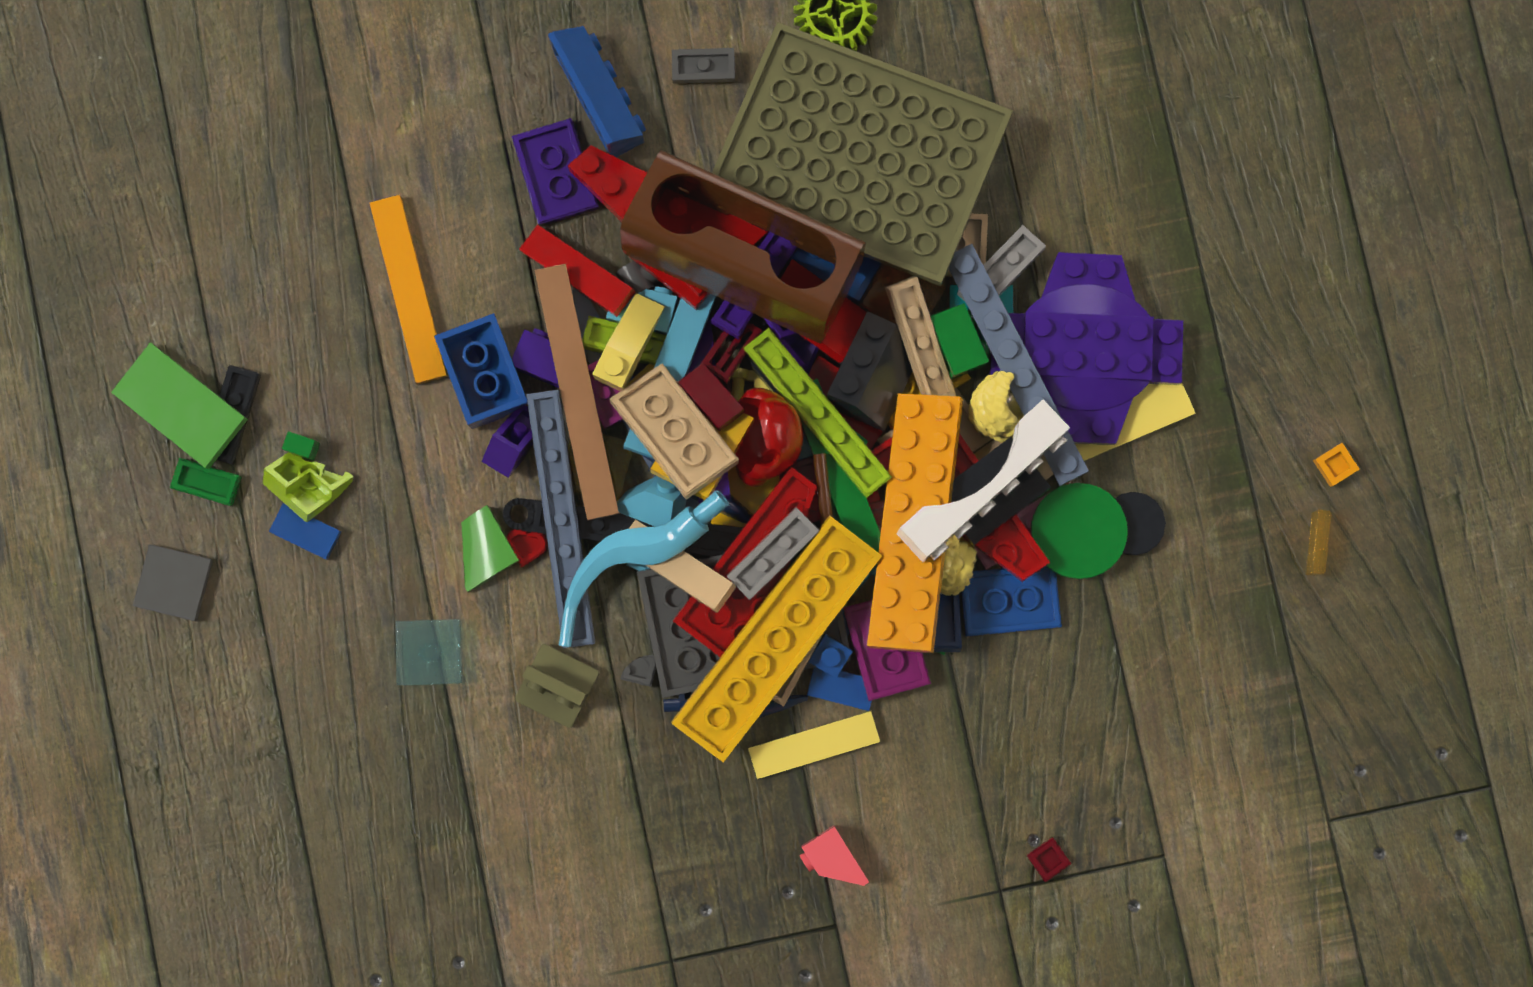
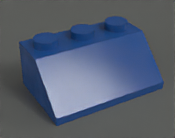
[434,313,528,430]

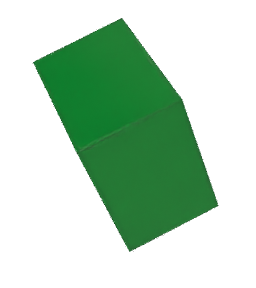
[282,431,320,461]

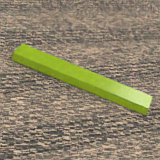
[744,328,892,498]

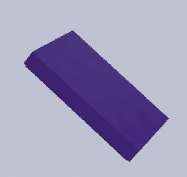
[511,118,599,226]

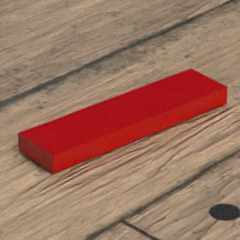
[519,224,635,317]

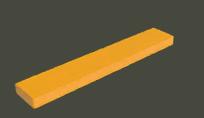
[369,195,448,385]

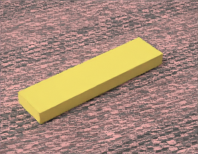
[748,711,880,779]

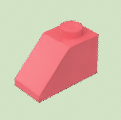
[800,825,869,886]

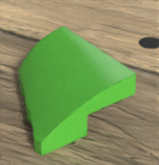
[461,505,520,592]

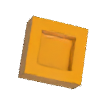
[1313,443,1360,487]

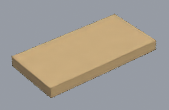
[610,363,739,500]

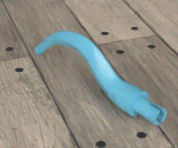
[559,490,729,647]

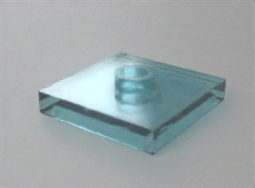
[395,619,462,686]

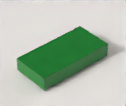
[170,458,242,507]

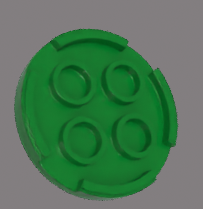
[1030,483,1128,579]

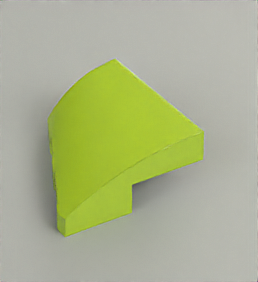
[263,452,354,523]

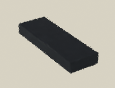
[217,365,261,465]

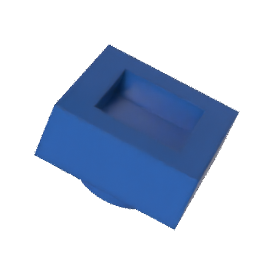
[808,633,853,679]

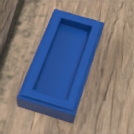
[269,503,342,560]
[807,667,872,711]

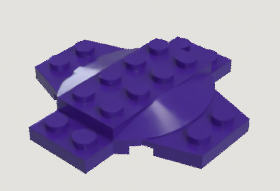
[990,252,1183,445]

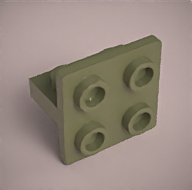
[515,644,599,728]

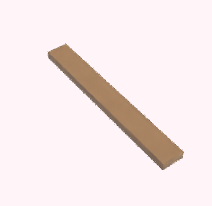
[534,264,619,521]

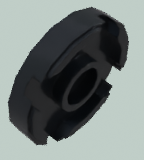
[1115,492,1166,556]

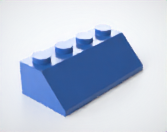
[548,26,646,157]

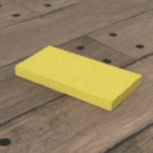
[1075,383,1196,461]

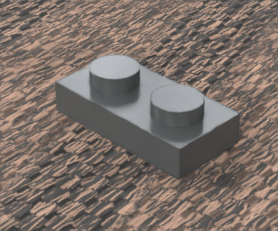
[672,48,735,84]

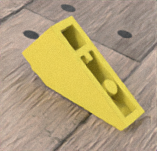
[592,293,665,391]

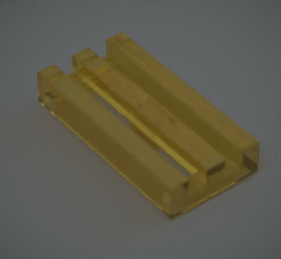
[1305,509,1331,576]

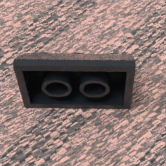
[827,311,913,432]

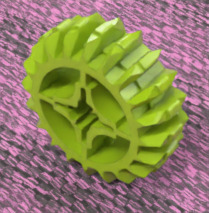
[793,0,878,52]

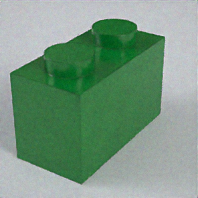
[930,303,990,380]

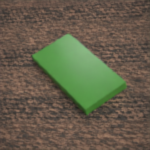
[111,342,248,469]

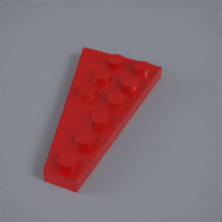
[568,145,768,297]

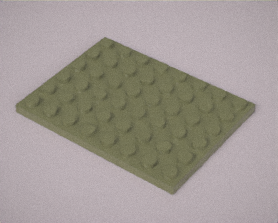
[712,22,1013,286]

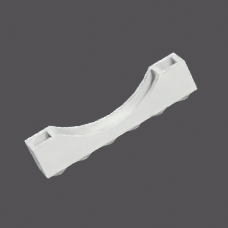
[896,399,1070,562]

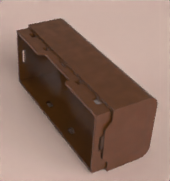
[620,150,866,344]

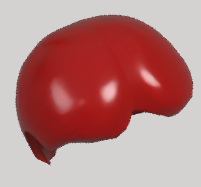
[735,388,803,487]

